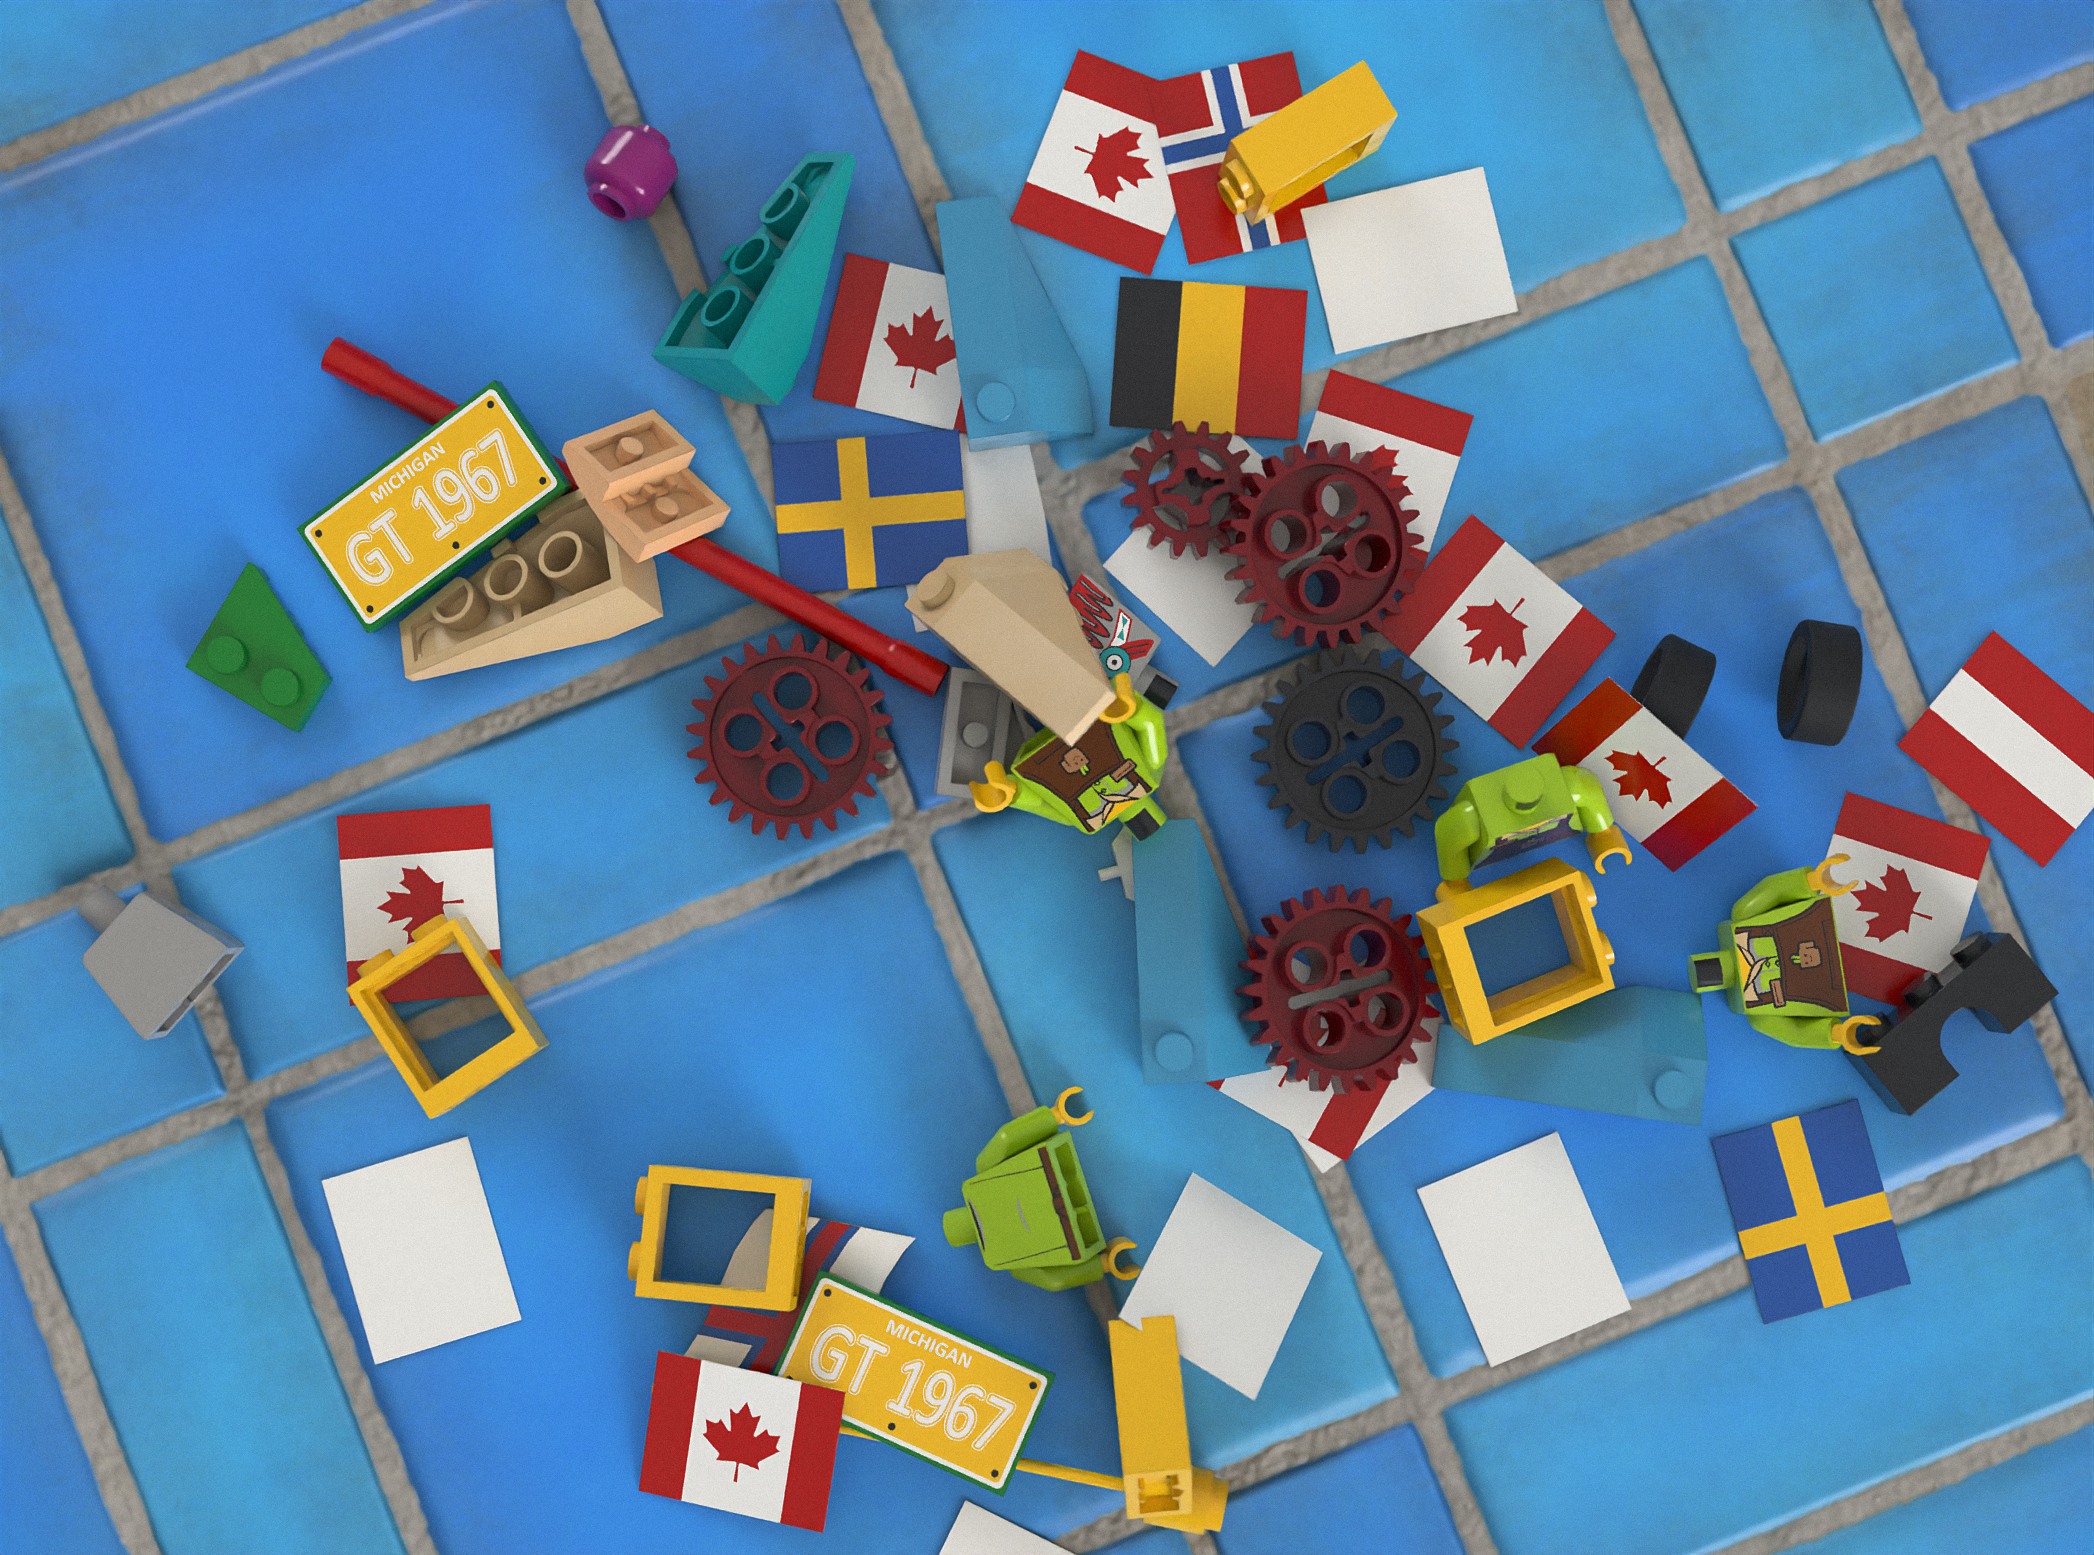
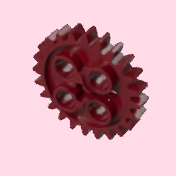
[1219,440,1424,649]
[686,633,895,841]
[1235,885,1441,1095]

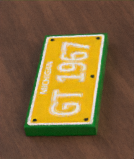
[297,380,573,633]
[773,1268,1056,1497]

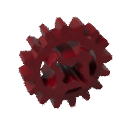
[1120,420,1250,561]

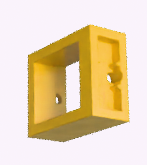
[1217,60,1398,226]
[1415,857,1615,1046]
[346,914,550,1119]
[628,1164,812,1311]
[1108,1315,1193,1519]

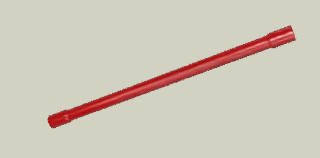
[321,337,950,699]

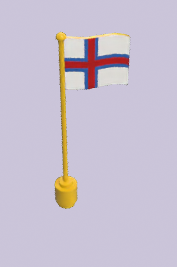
[651,1207,1229,1535]

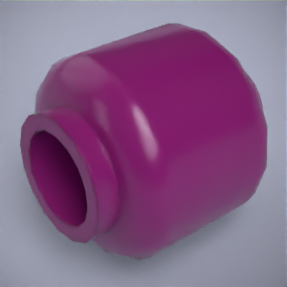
[583,125,678,222]

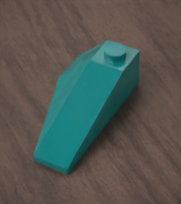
[651,152,856,406]

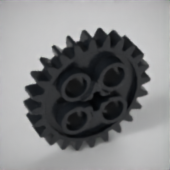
[1250,647,1460,854]

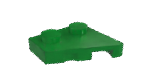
[185,562,333,732]

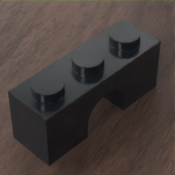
[1842,931,2059,1116]

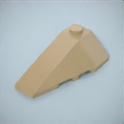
[399,489,664,682]
[904,548,1116,747]

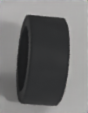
[1777,619,1863,746]
[1630,634,1717,740]

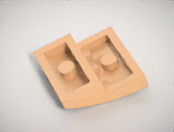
[562,409,731,563]

